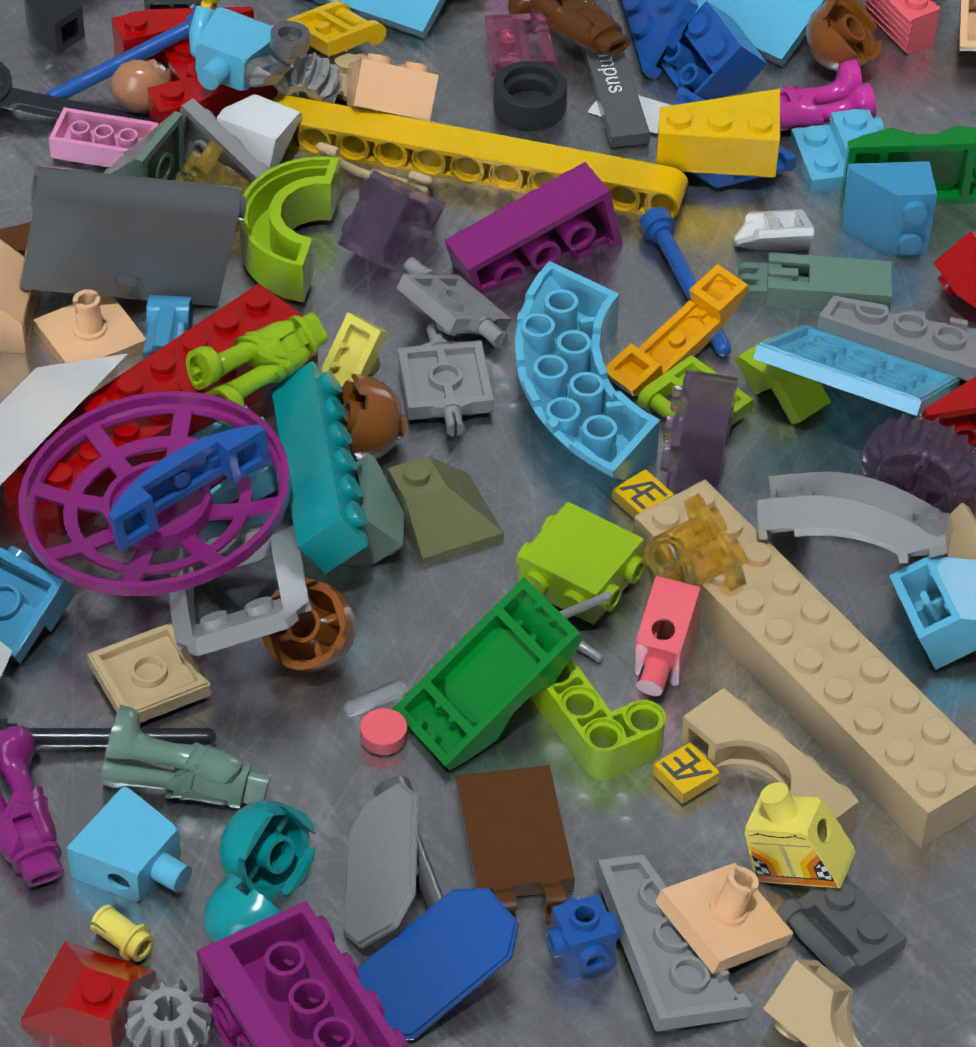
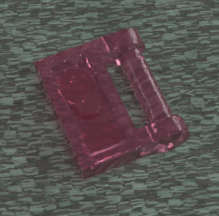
[485,13,561,76]

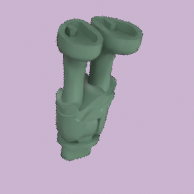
[100,705,271,809]

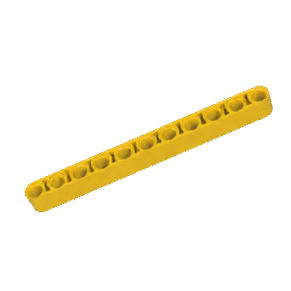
[272,95,688,218]

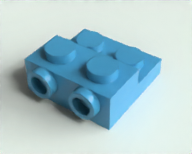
[0,546,75,663]

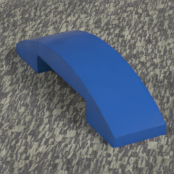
[108,424,271,552]

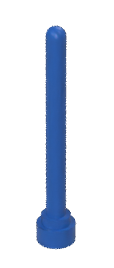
[45,5,200,99]
[639,207,732,357]

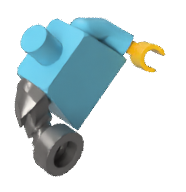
[189,0,310,91]

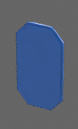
[357,888,519,1040]

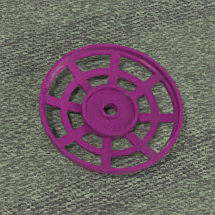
[18,391,291,596]

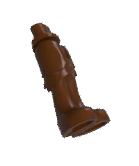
[508,0,630,57]

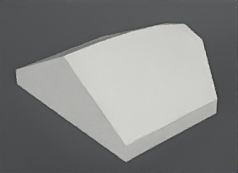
[216,94,303,169]
[734,209,814,251]

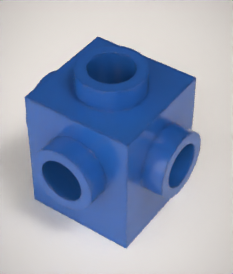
[545,894,621,981]

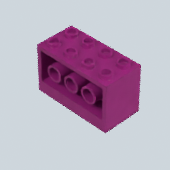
[197,901,409,1047]

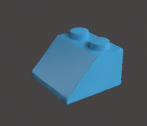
[840,161,937,256]

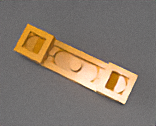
[605,263,749,397]

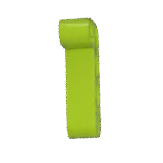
[530,658,666,780]

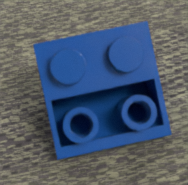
[658,1,768,100]

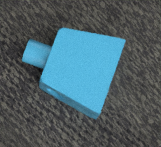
[66,786,192,902]

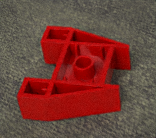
[111,7,278,124]

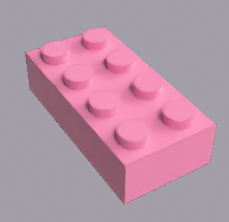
[49,108,159,167]

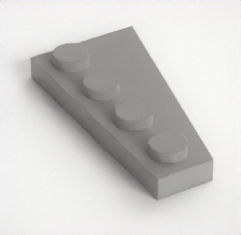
[817,295,976,381]
[594,854,753,1031]

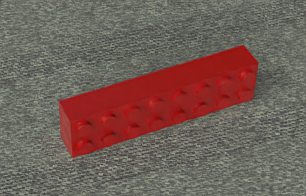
[2,284,318,537]

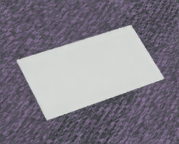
[0,353,128,485]

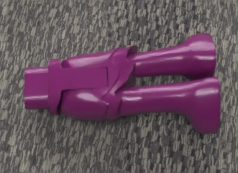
[0,725,64,887]

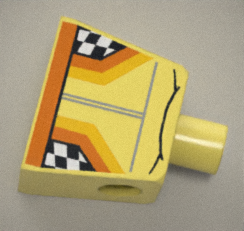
[745,782,856,888]

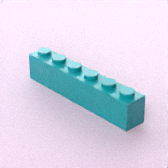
[271,361,369,574]

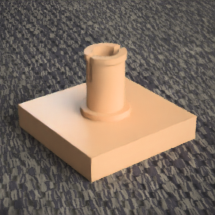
[33,289,146,364]
[655,863,793,974]

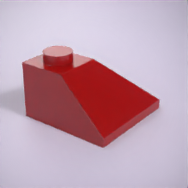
[21,941,156,1047]

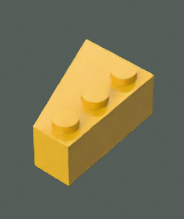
[656,89,780,177]

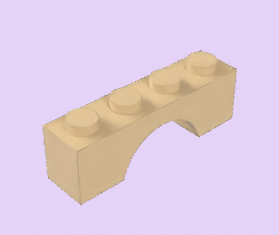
[680,687,859,835]
[763,960,862,1047]

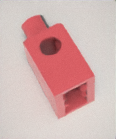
[635,576,701,696]

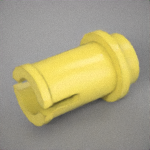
[90,904,155,962]

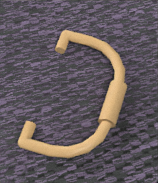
[316,142,439,197]

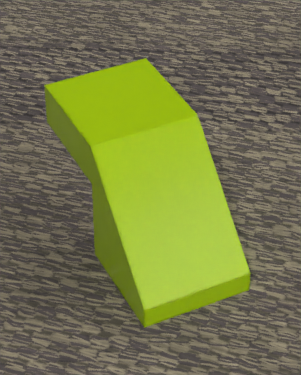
[734,337,831,425]

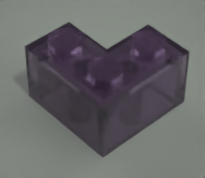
[338,170,446,270]
[660,369,738,493]

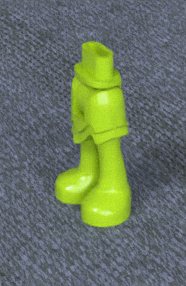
[186,312,328,425]

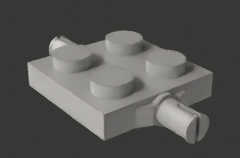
[397,257,511,348]
[398,322,494,436]

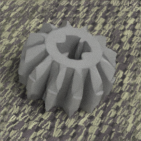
[274,52,343,104]
[125,978,212,1047]

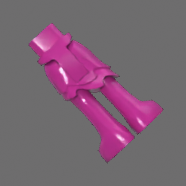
[779,59,877,132]

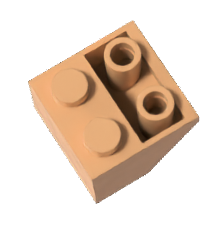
[347,53,439,121]
[0,239,40,354]

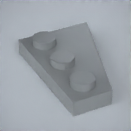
[180,98,269,196]

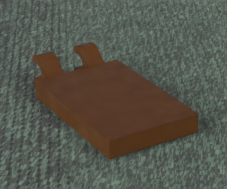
[456,765,575,922]

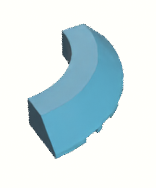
[515,261,660,480]

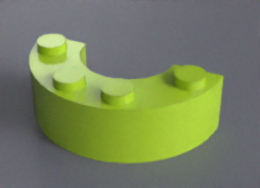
[239,156,340,302]

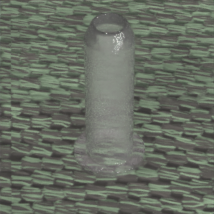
[342,673,408,717]

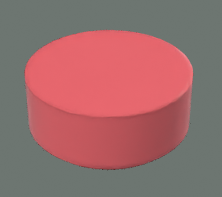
[360,708,407,755]

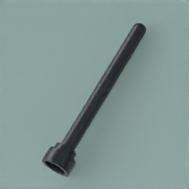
[0,719,217,747]

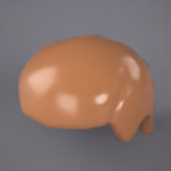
[111,59,172,114]

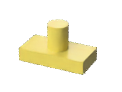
[321,312,389,387]

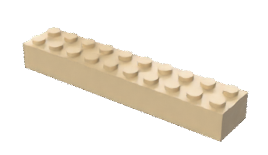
[633,480,976,848]

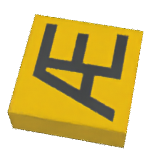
[612,469,674,519]
[652,742,720,804]

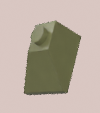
[387,456,504,565]

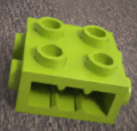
[516,501,646,625]

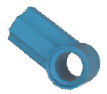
[143,294,193,359]

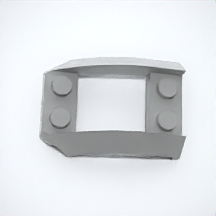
[757,471,953,564]
[169,515,312,656]

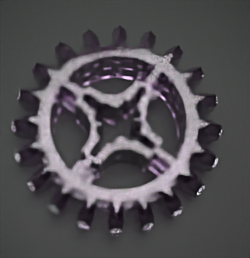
[861,413,976,513]

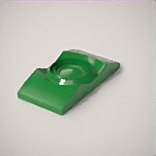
[840,125,976,209]
[392,577,584,770]

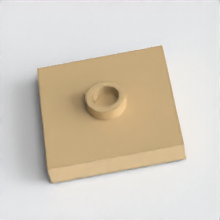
[87,622,211,723]

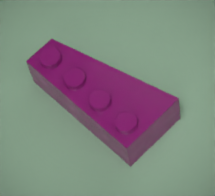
[445,162,623,294]

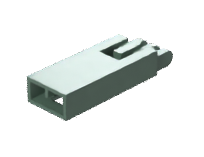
[738,252,892,313]

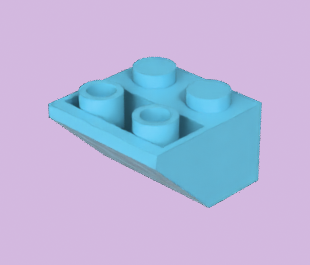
[889,556,976,670]

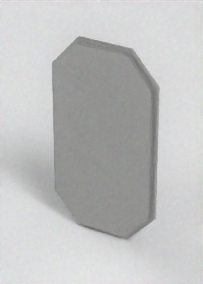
[343,782,419,949]

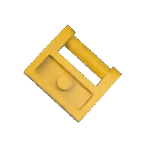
[286,0,386,57]

